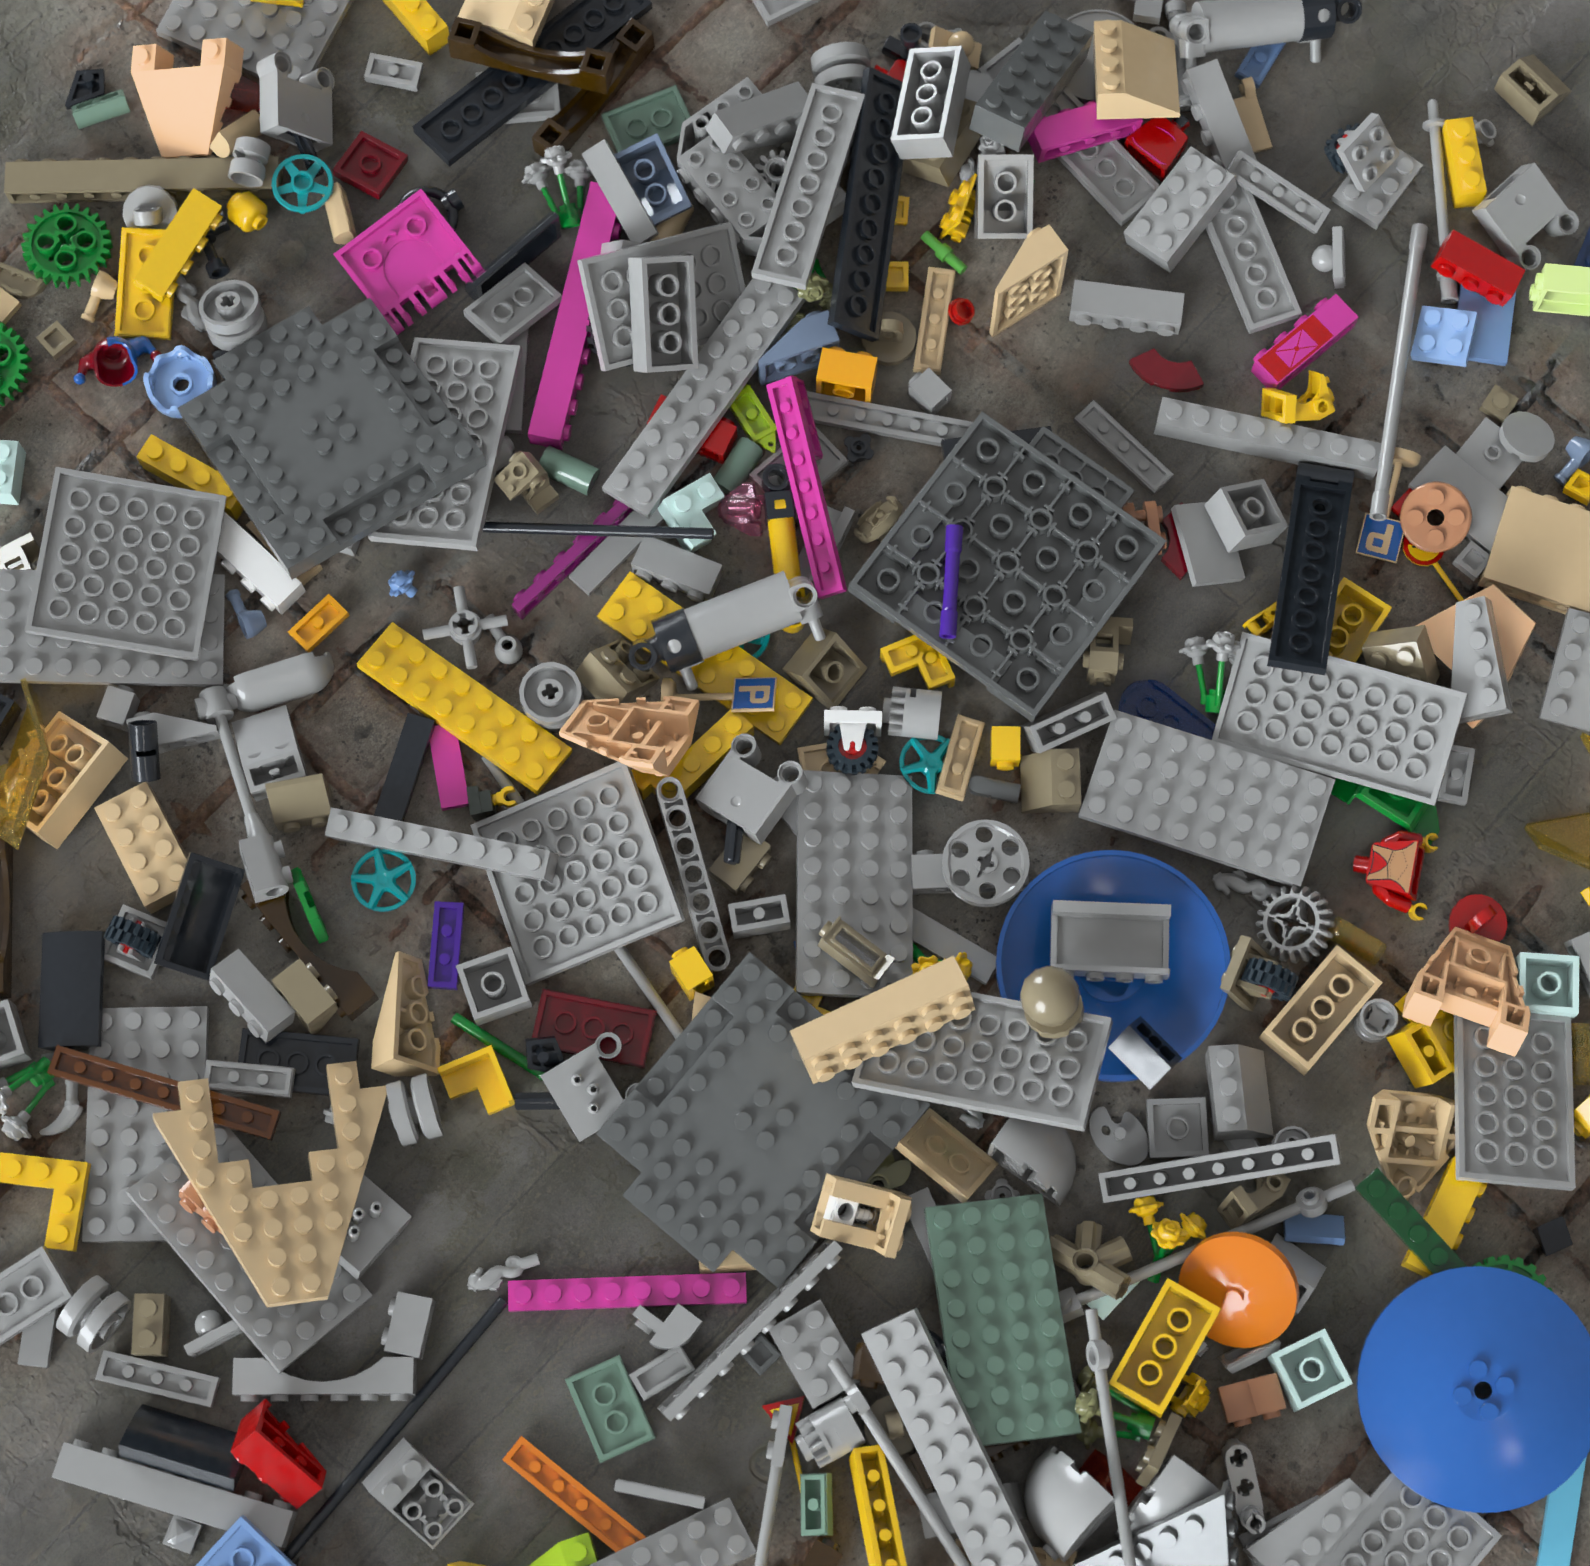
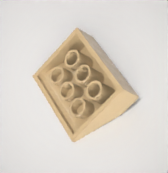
[458,0,555,47]
[1093,20,1180,119]
[990,224,1069,338]
[0,711,128,849]

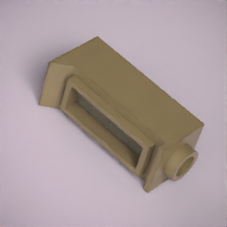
[818,916,895,988]

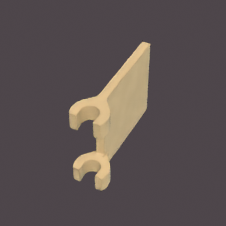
[1233,77,1272,153]

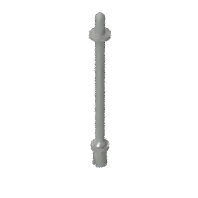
[1422,99,1459,305]

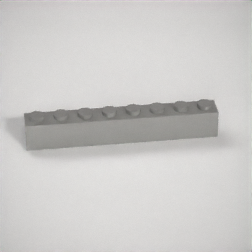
[1154,397,1381,481]
[325,807,559,883]
[1098,1134,1343,1203]
[52,1439,298,1548]

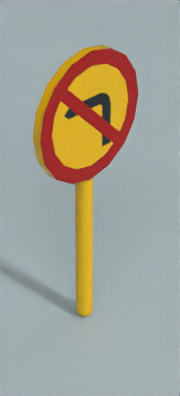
[1403,537,1464,602]

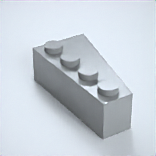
[706,81,808,154]
[1451,596,1513,724]
[1241,1478,1372,1566]

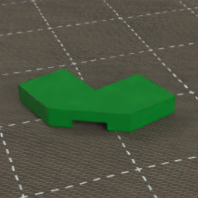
[291,867,329,944]

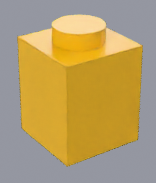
[990,726,1020,771]

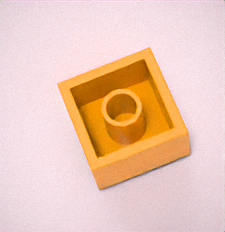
[816,346,878,403]

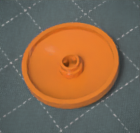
[1178,1232,1299,1348]

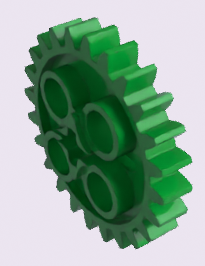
[21,203,113,289]
[0,322,32,406]

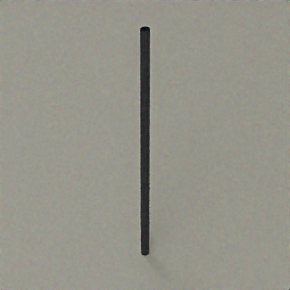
[483,521,714,539]
[283,1296,508,1561]

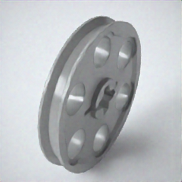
[942,820,1030,907]

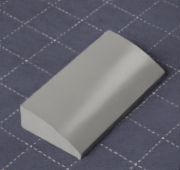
[1408,445,1508,554]

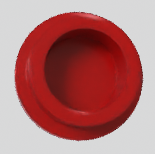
[948,298,975,326]

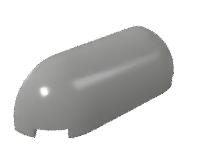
[223,652,334,712]

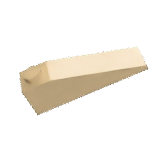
[371,951,441,1076]

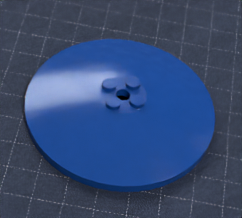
[996,850,1231,1082]
[1357,1266,1590,1513]

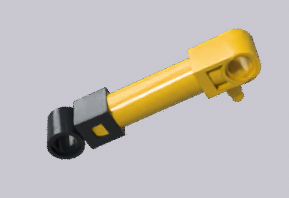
[761,463,805,634]

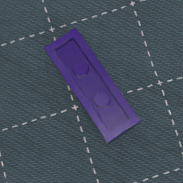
[427,901,465,990]

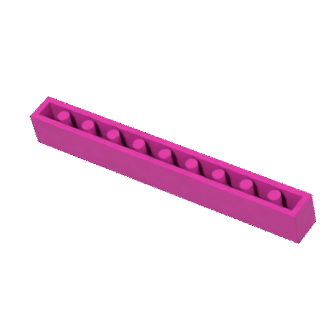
[528,181,622,450]

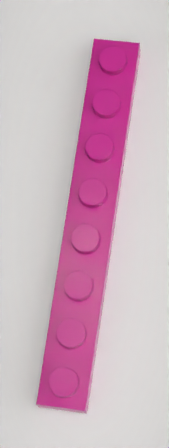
[766,376,847,599]
[508,1272,747,1312]

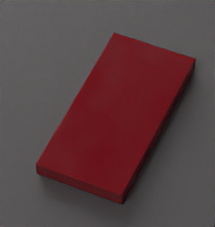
[532,988,657,1069]

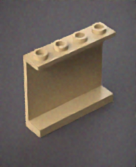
[1478,486,1590,615]

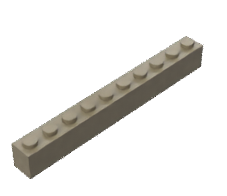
[4,155,283,204]

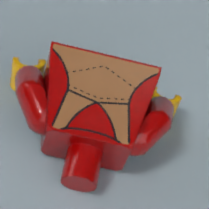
[1353,831,1438,921]

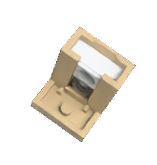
[810,1173,912,1259]

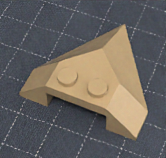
[1367,1089,1455,1201]

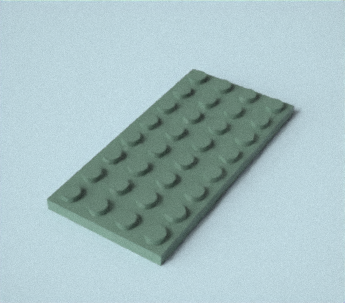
[924,1194,1081,1446]

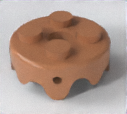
[1400,481,1472,553]

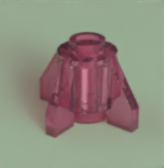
[718,482,764,536]

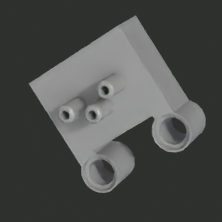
[1472,163,1579,271]
[339,1175,412,1280]

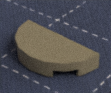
[0,262,49,299]

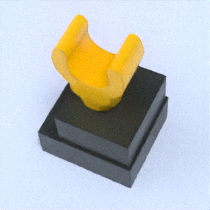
[466,785,518,821]

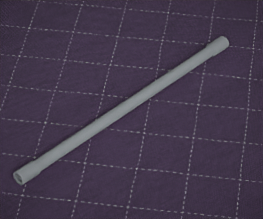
[1369,223,1428,521]

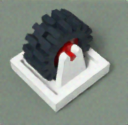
[824,706,882,775]

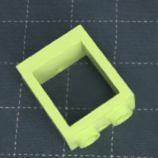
[1529,263,1590,316]

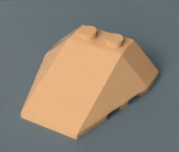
[559,696,700,777]

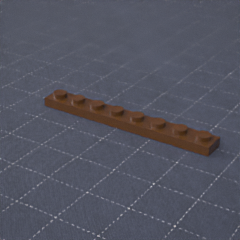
[47,1045,281,1141]

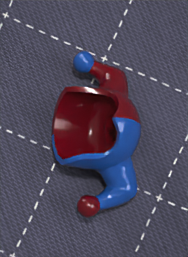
[74,336,162,387]

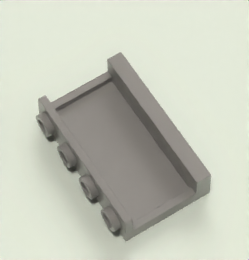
[1050,900,1171,984]

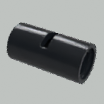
[128,720,161,782]

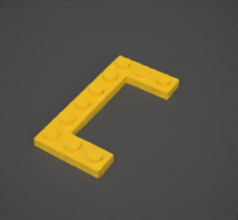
[0,1152,91,1252]

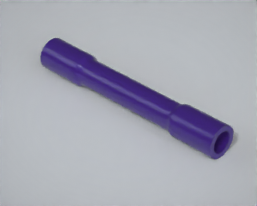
[939,524,963,639]

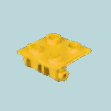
[939,174,977,243]

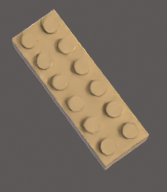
[790,956,975,1084]

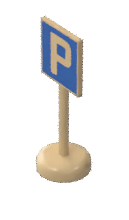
[1355,447,1421,564]
[661,677,777,712]

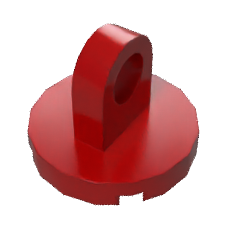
[1448,894,1508,942]

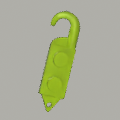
[729,384,778,453]

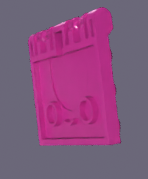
[333,189,483,335]

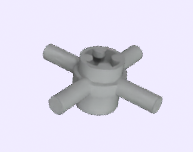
[422,586,508,669]

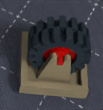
[1220,935,1299,1012]

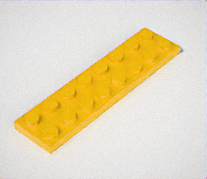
[597,572,813,745]
[357,622,572,795]

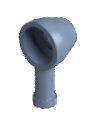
[1553,436,1590,486]
[226,589,267,639]

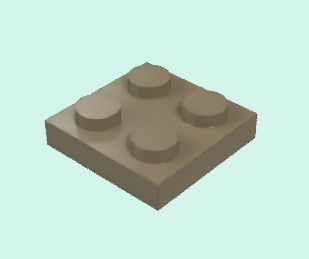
[1135,1412,1183,1488]

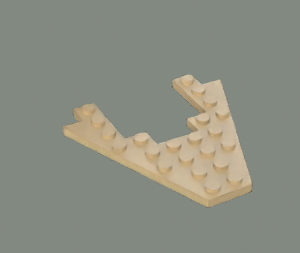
[153,1061,387,1308]

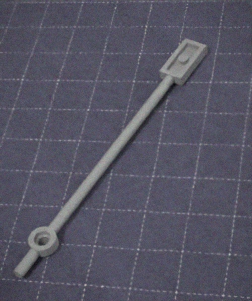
[1058,1179,1355,1323]
[1085,1309,1136,1566]
[828,1358,970,1566]
[754,1404,793,1566]

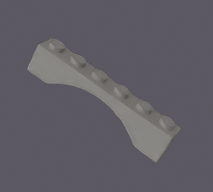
[232,1357,417,1402]

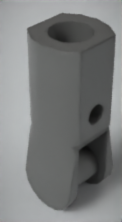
[968,776,1021,804]

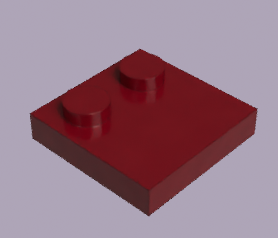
[332,131,408,200]

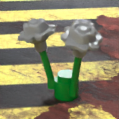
[522,145,593,229]
[1179,631,1241,713]
[0,1056,55,1141]

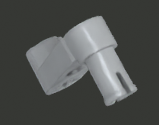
[1221,1438,1266,1534]

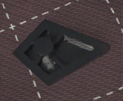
[65,69,105,110]
[525,1036,565,1072]

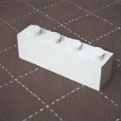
[217,511,306,615]

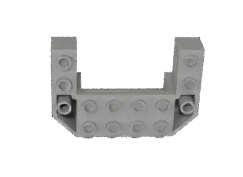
[676,77,846,256]

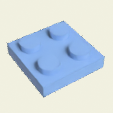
[1410,305,1478,367]

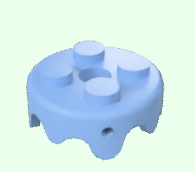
[143,345,217,419]

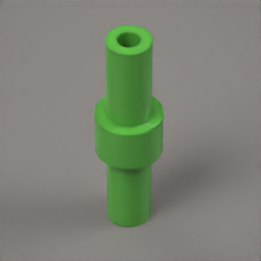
[921,231,968,275]

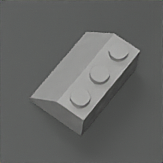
[1205,1044,1273,1141]

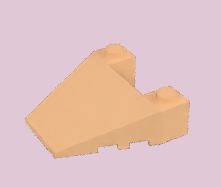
[131,38,244,159]
[1416,584,1536,729]
[1402,927,1531,1057]

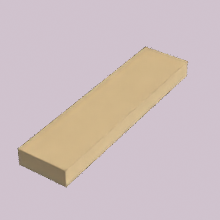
[913,267,956,375]

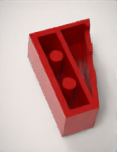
[231,1398,327,1509]

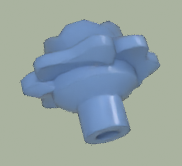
[388,570,417,598]

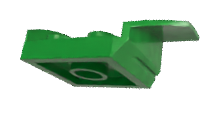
[1331,778,1440,854]

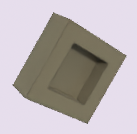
[36,321,77,361]
[1479,384,1519,423]

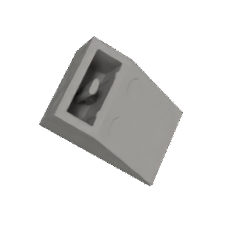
[231,705,308,802]
[362,1437,474,1549]

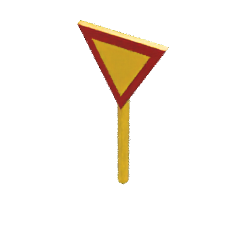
[762,1396,805,1493]

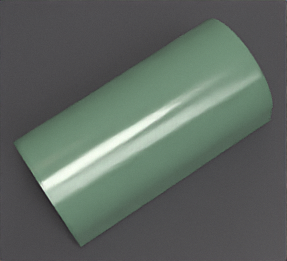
[71,89,131,130]
[714,437,764,499]
[539,446,600,496]
[800,1473,833,1536]

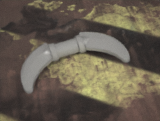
[40,1053,83,1136]

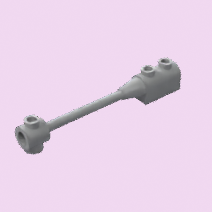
[194,686,293,903]

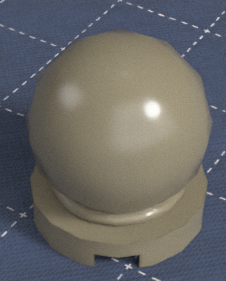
[1020,966,1084,1039]

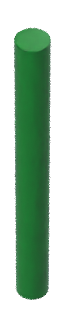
[451,1013,545,1081]

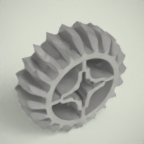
[1255,885,1335,964]

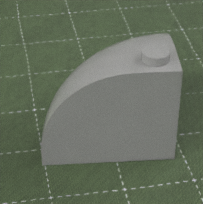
[987,1117,1076,1207]
[1024,1445,1115,1563]
[1114,1455,1220,1539]

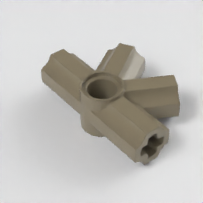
[1050,1221,1133,1300]

